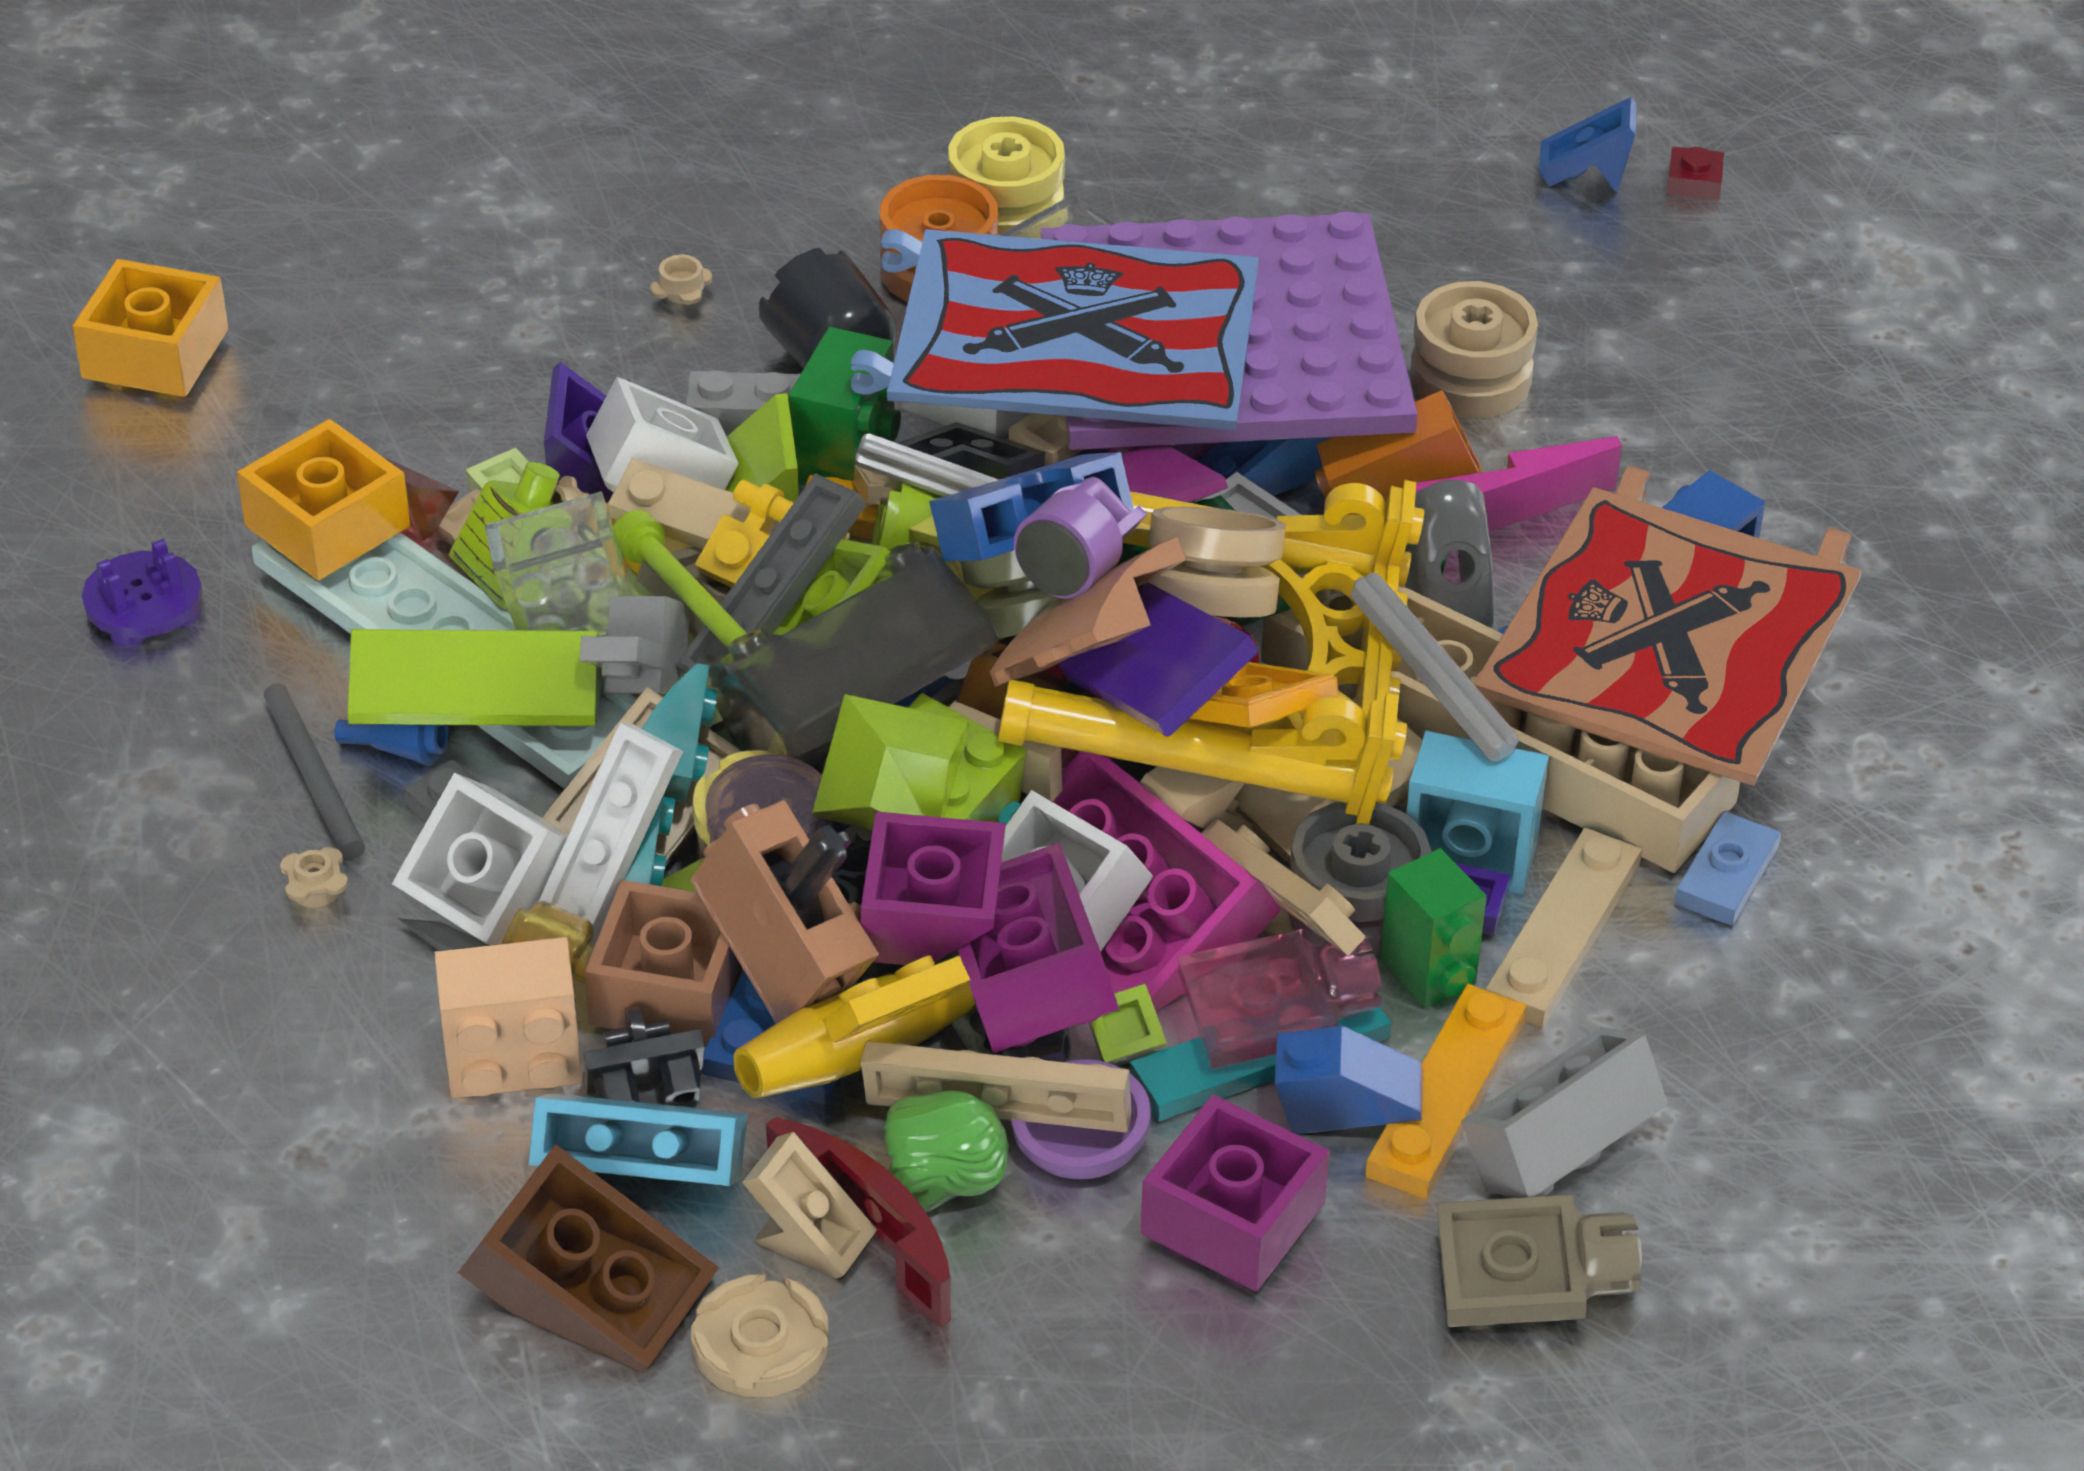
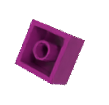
[1140,1095,1330,1292]

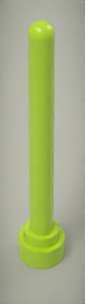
[611,510,773,678]

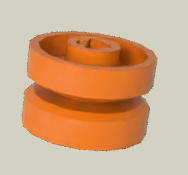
[880,175,998,302]

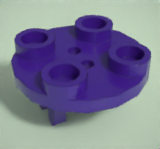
[82,539,202,646]

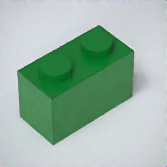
[1379,848,1487,1009]

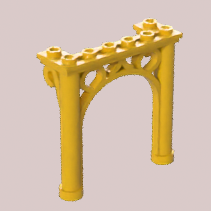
[997,480,1424,825]

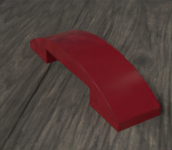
[766,1117,951,1328]

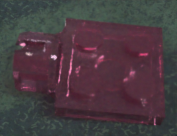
[1177,929,1382,1069]

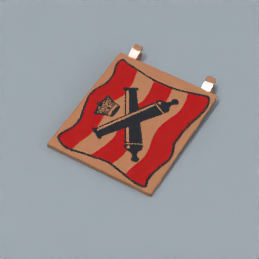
[1474,465,1862,786]

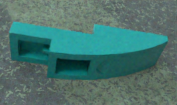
[625,663,717,886]

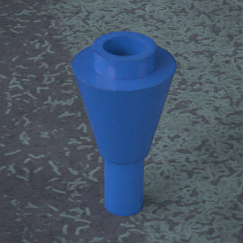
[334,720,449,766]

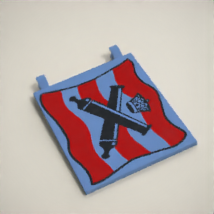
[851,229,1259,431]

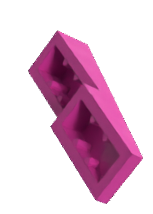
[1416,436,1622,532]

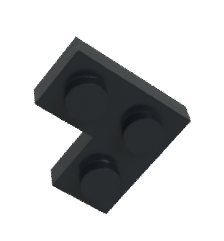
[898,422,1045,480]

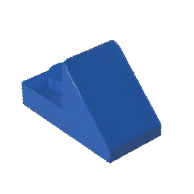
[1539,97,1637,192]

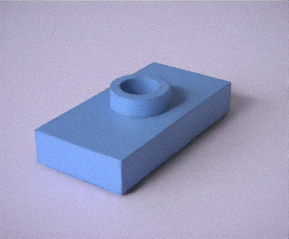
[1674,811,1781,926]

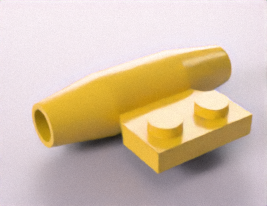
[733,956,975,1099]

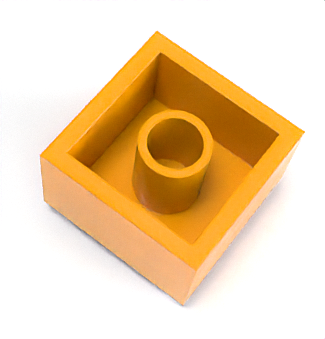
[72,259,229,397]
[237,418,410,581]

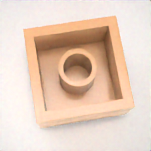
[435,937,582,1099]

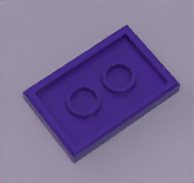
[1058,582,1259,737]

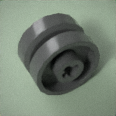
[1288,802,1432,961]

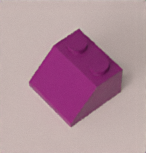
[861,812,1006,965]

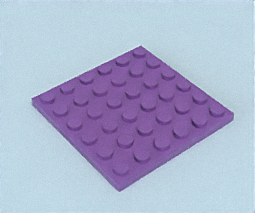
[1041,211,1417,450]

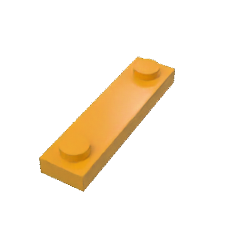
[1365,983,1527,1200]

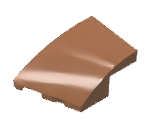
[990,537,1186,687]

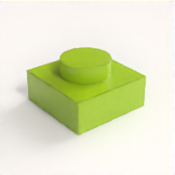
[1088,983,1167,1066]

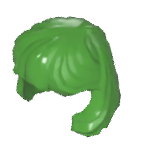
[884,1090,1009,1212]

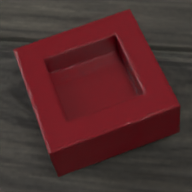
[1667,146,1724,200]

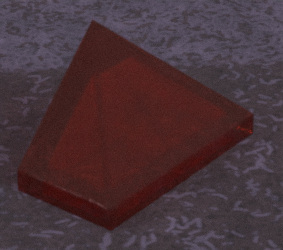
[383,457,459,541]

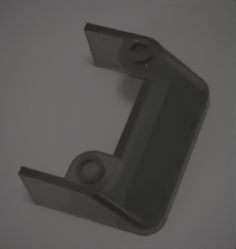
[693,542,1000,757]

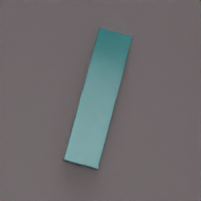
[1129,980,1391,1121]

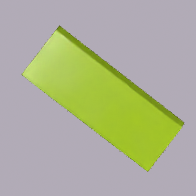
[348,629,603,726]

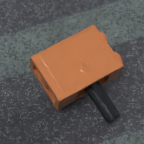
[690,800,879,1024]

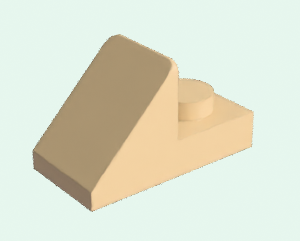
[1139,766,1253,832]
[742,1132,877,1279]

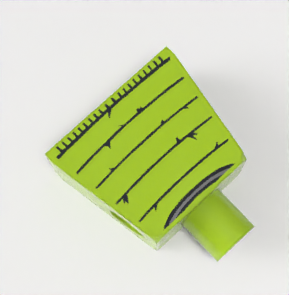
[449,462,574,614]

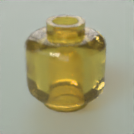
[502,901,595,985]

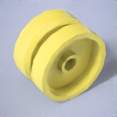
[948,116,1065,239]

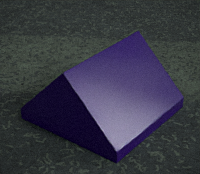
[544,362,614,503]

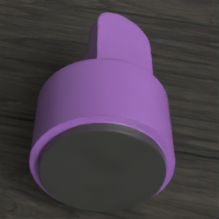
[1014,477,1148,599]

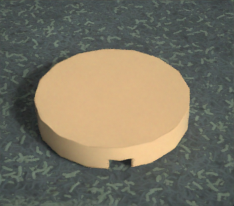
[691,1274,829,1398]

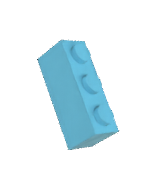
[528,1093,748,1186]

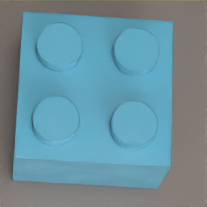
[1406,731,1549,895]

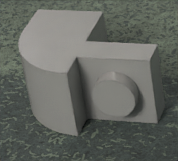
[580,596,690,694]

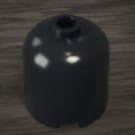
[759,248,896,370]

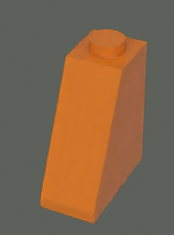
[1314,390,1483,515]

